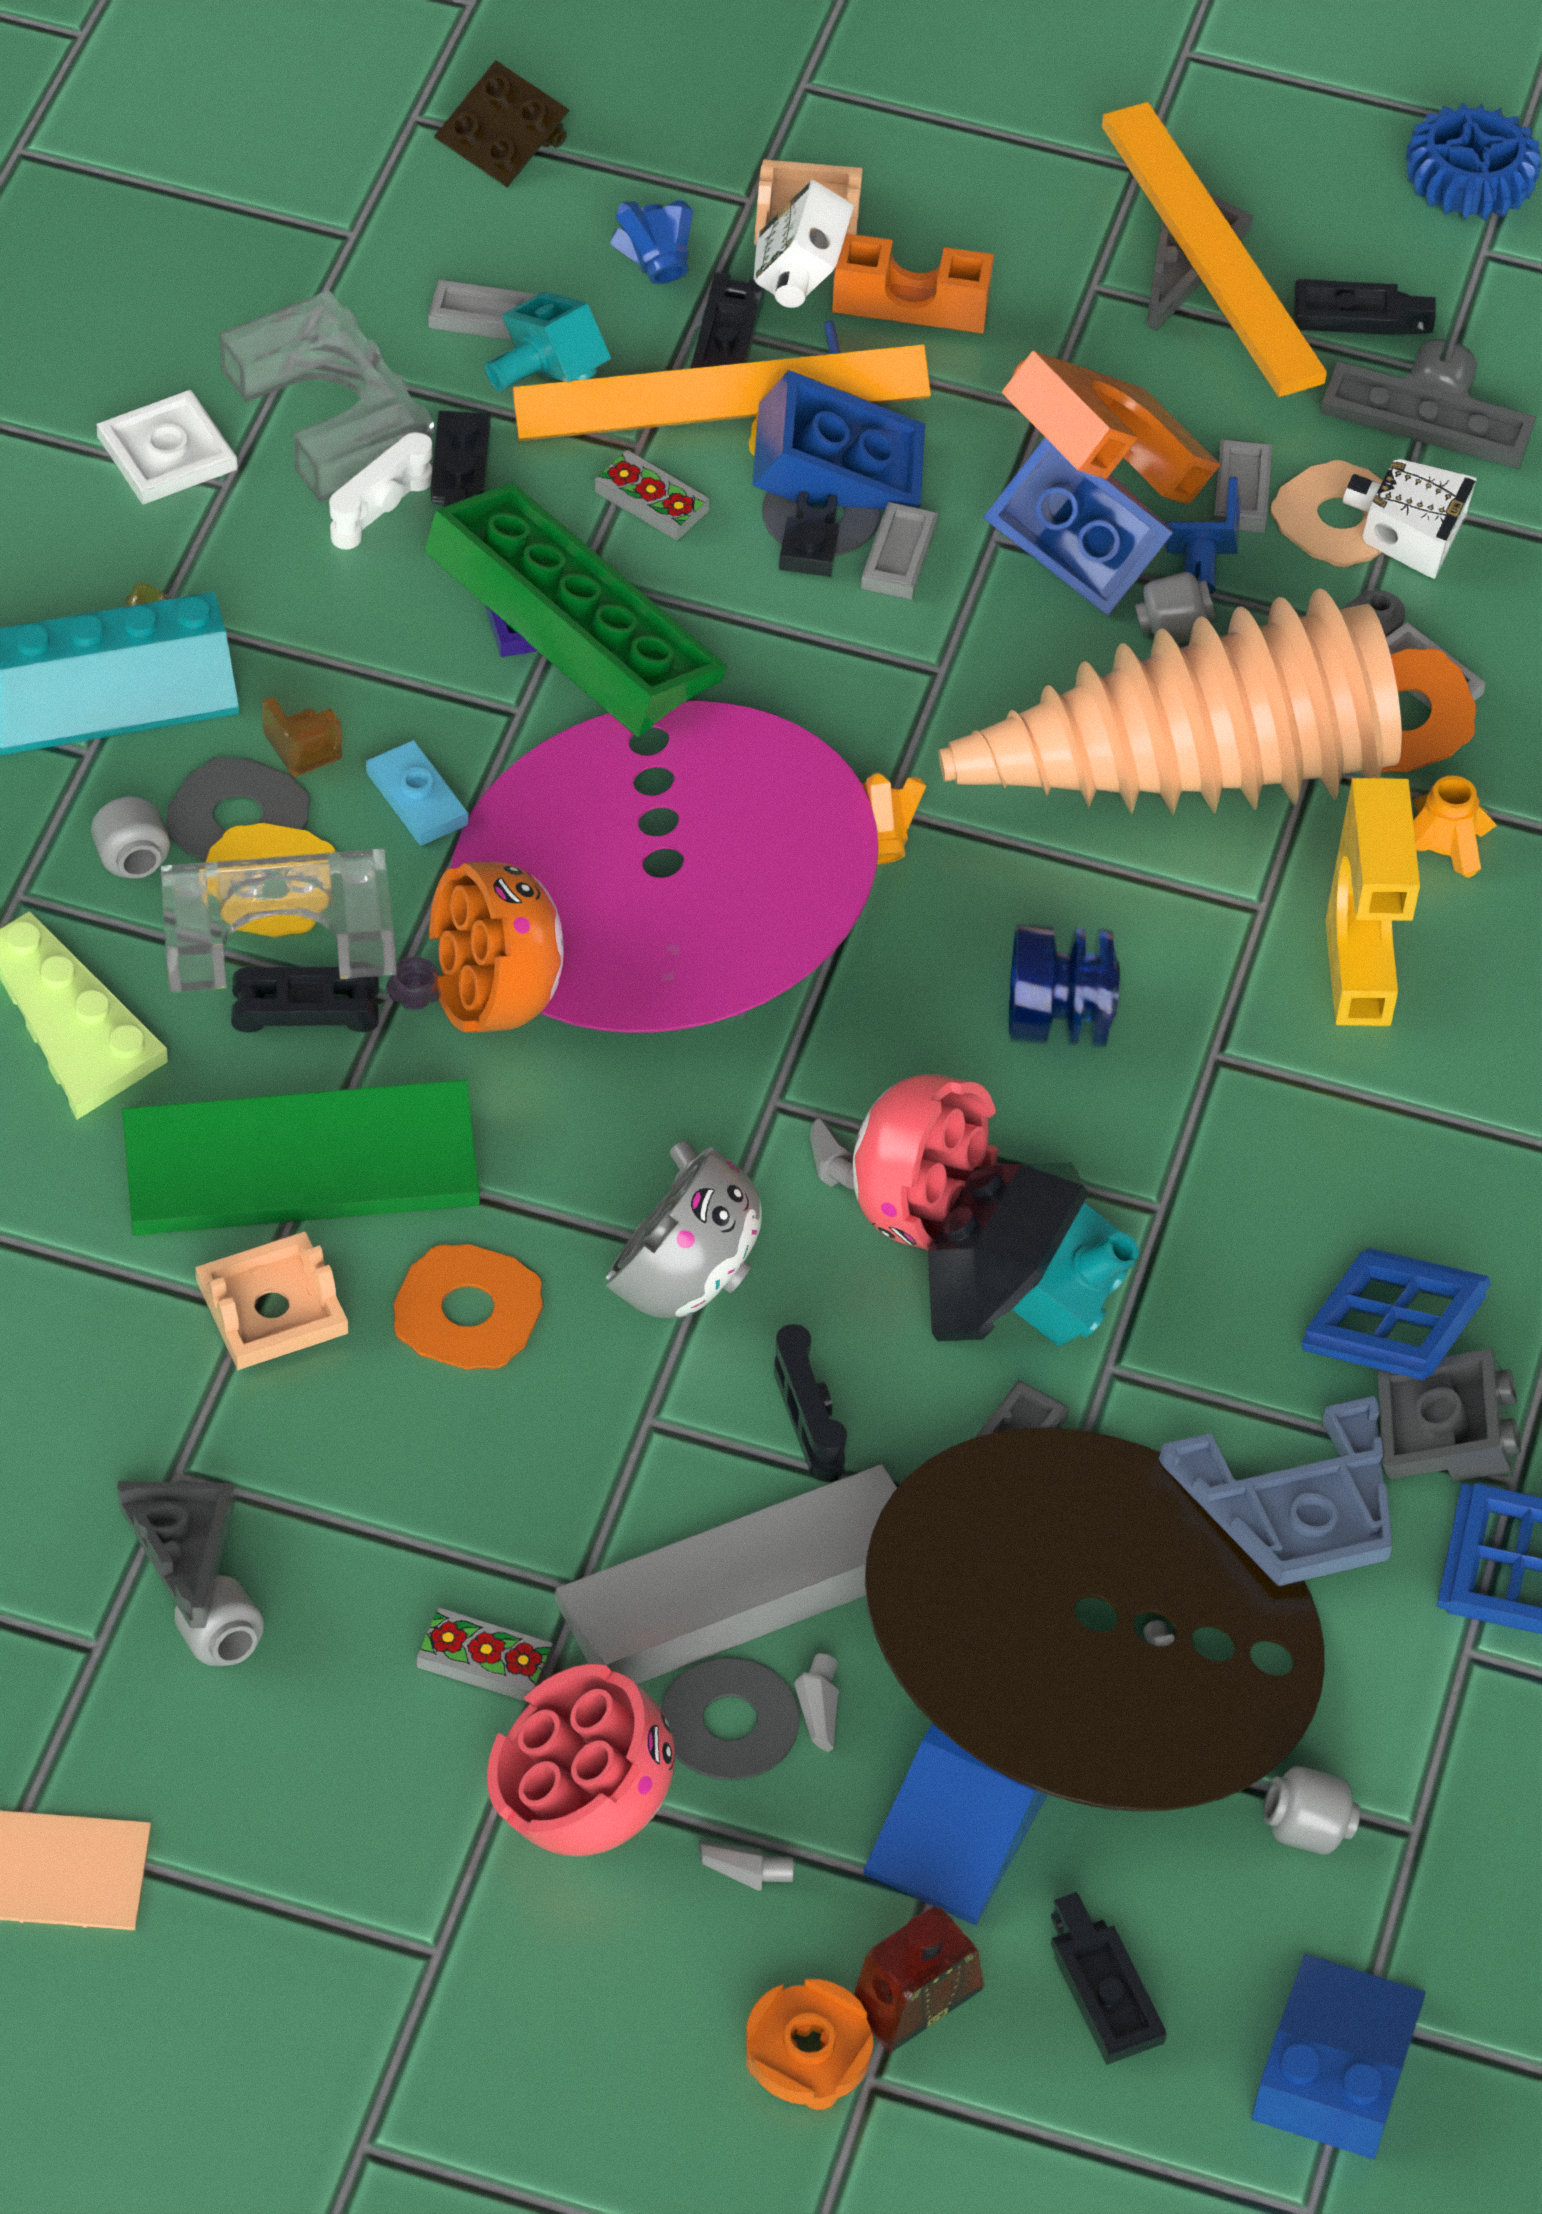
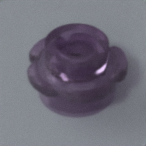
[387,957,441,1010]

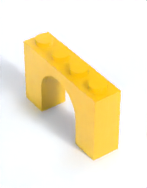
[1325,777,1420,1026]

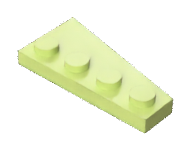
[0,911,168,1120]

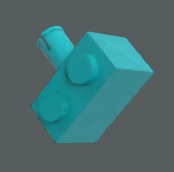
[484,291,611,392]
[1012,1202,1139,1347]

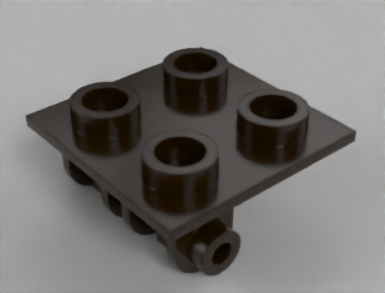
[434,60,569,188]

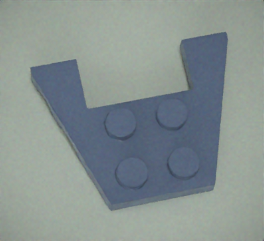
[1159,1396,1393,1586]

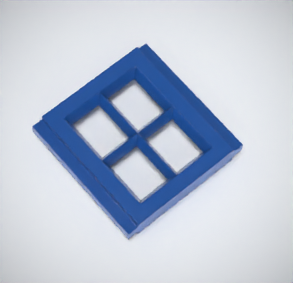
[1301,1248,1491,1381]
[1437,1483,1542,1634]

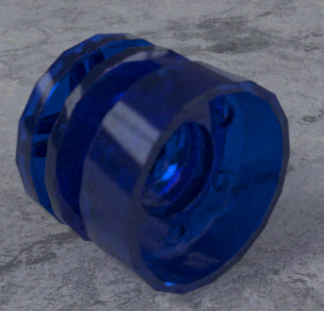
[1008,924,1120,1048]

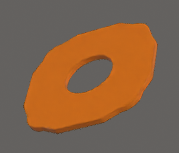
[1381,648,1477,773]
[393,1244,543,1370]

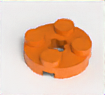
[745,1979,873,2110]

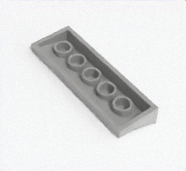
[555,1464,897,1684]

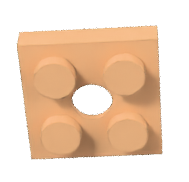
[754,159,863,245]
[195,1232,348,1370]

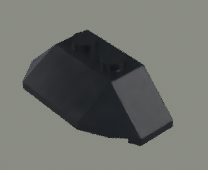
[928,1162,1089,1341]

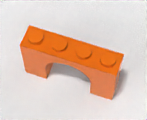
[1002,351,1221,505]

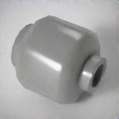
[1135,572,1217,645]
[91,796,170,879]
[174,1575,264,1667]
[1263,1766,1360,1855]

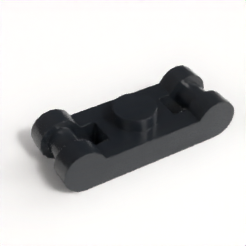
[231,967,379,1033]
[774,1324,847,1482]

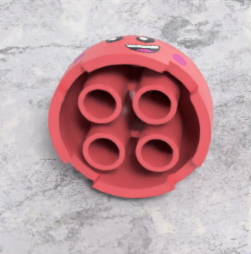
[852,1074,998,1250]
[487,1664,675,1856]

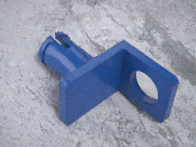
[1165,477,1241,595]

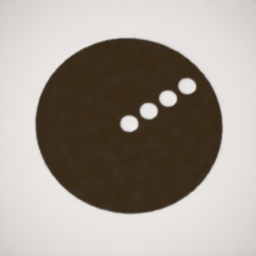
[865,1428,1325,1812]

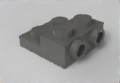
[1377,1348,1521,1482]

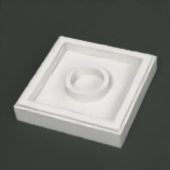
[96,389,238,505]

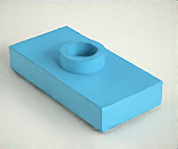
[366,740,468,846]

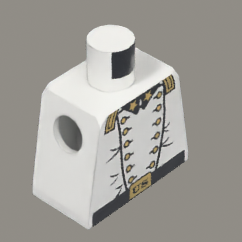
[754,179,854,308]
[1343,459,1477,579]

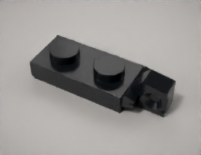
[1294,279,1436,335]
[431,411,491,507]
[1051,1892,1167,2065]

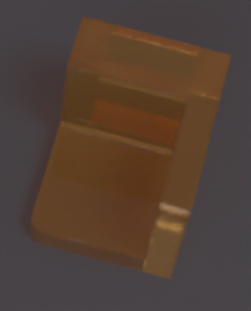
[262,696,342,778]

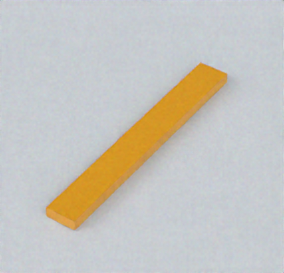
[1102,102,1327,398]
[512,344,931,442]

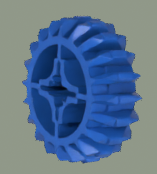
[1405,102,1541,221]

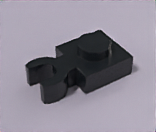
[779,492,840,577]

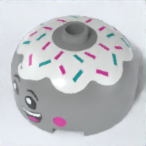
[605,1146,762,1319]

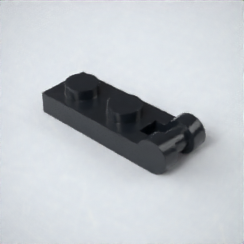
[691,272,766,369]

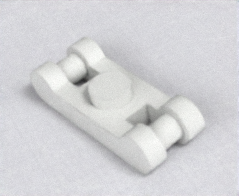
[329,432,432,549]

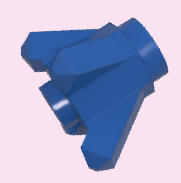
[610,200,693,284]

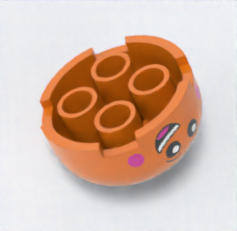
[429,861,564,1033]

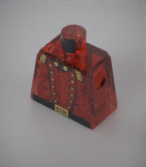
[853,1906,984,2054]

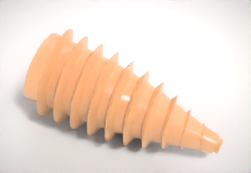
[938,588,1402,816]

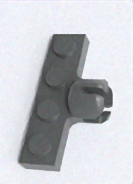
[1321,339,1536,469]

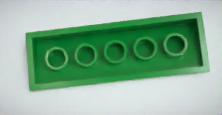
[424,482,727,738]
[122,1079,480,1236]

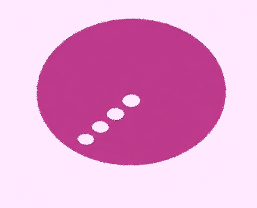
[451,701,879,1033]

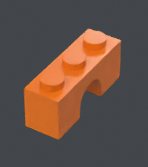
[832,233,994,334]

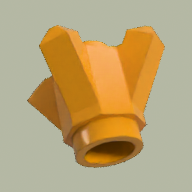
[862,773,926,865]
[1413,775,1497,878]

